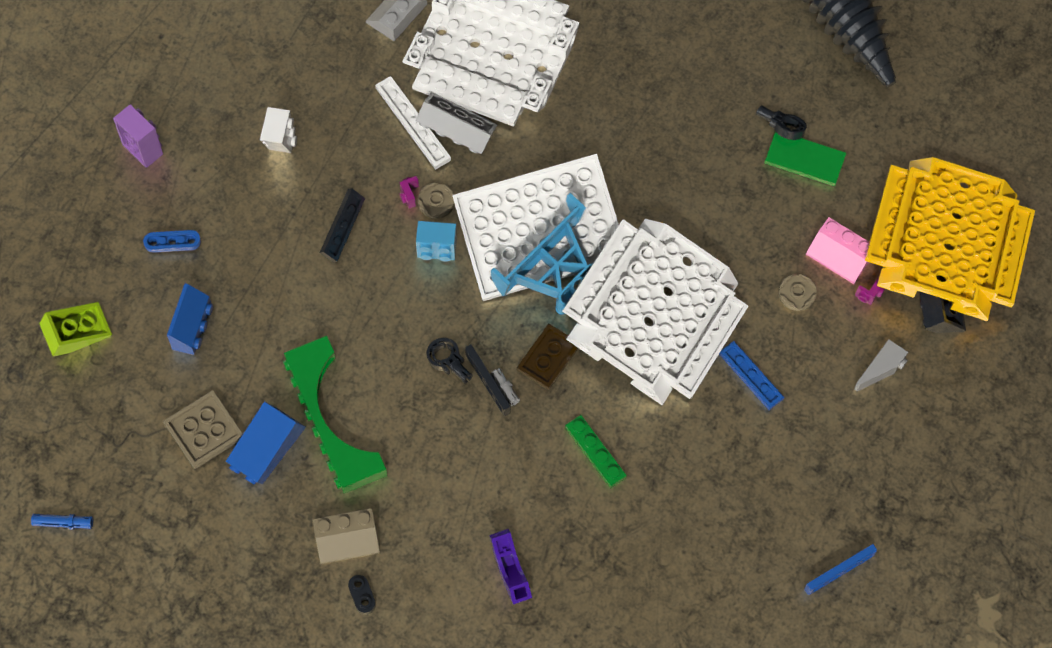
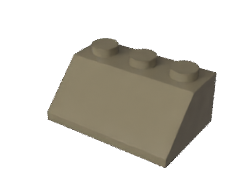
[312,508,380,564]

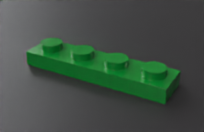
[565,415,627,489]

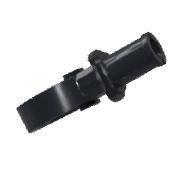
[756,105,807,140]
[426,338,473,384]

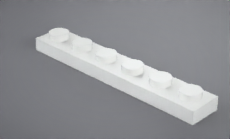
[375,76,451,170]

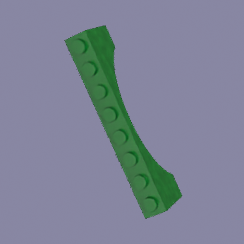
[283,336,387,494]

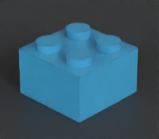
[416,221,457,262]

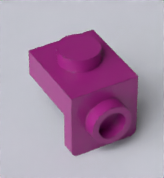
[399,176,419,209]
[855,277,885,305]

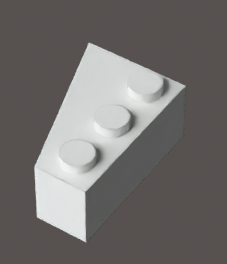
[260,107,297,153]

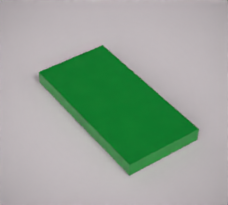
[764,132,846,187]

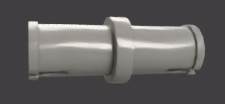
[490,368,520,406]

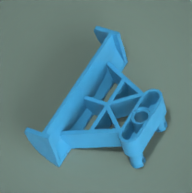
[491,193,593,315]

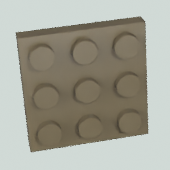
[163,390,243,470]

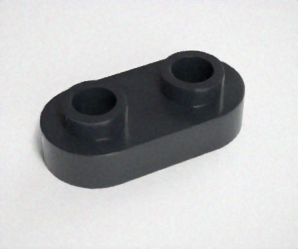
[348,575,376,615]

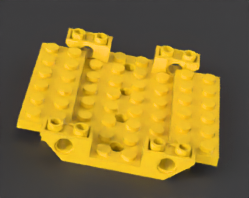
[865,157,1035,321]

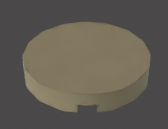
[418,183,455,219]
[779,274,817,311]

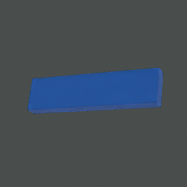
[719,341,784,410]
[804,544,877,595]

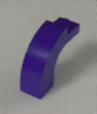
[489,529,532,604]

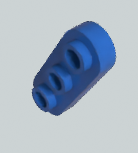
[143,230,201,252]

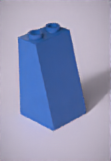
[225,401,306,485]

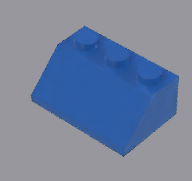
[167,283,213,355]

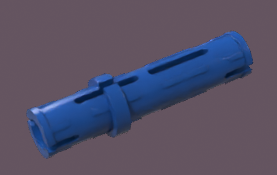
[31,513,94,530]

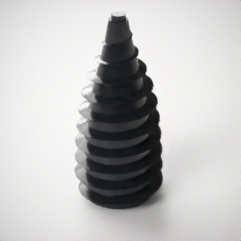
[803,0,896,88]

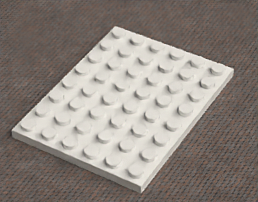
[452,154,619,301]

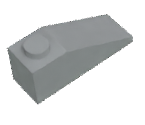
[854,339,908,392]

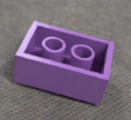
[113,104,163,168]

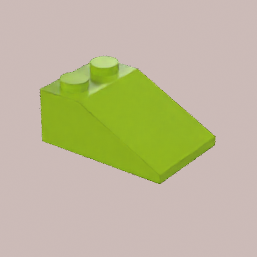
[39,302,112,356]

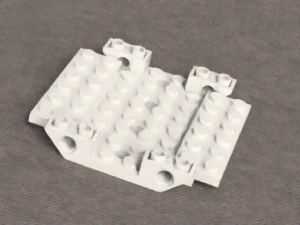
[403,0,579,127]
[562,219,748,405]

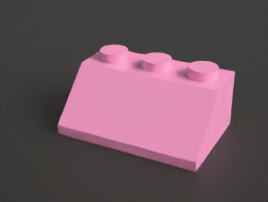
[806,217,869,284]

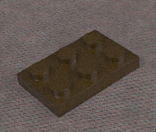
[516,323,579,390]

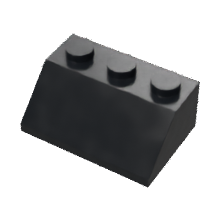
[919,275,966,333]

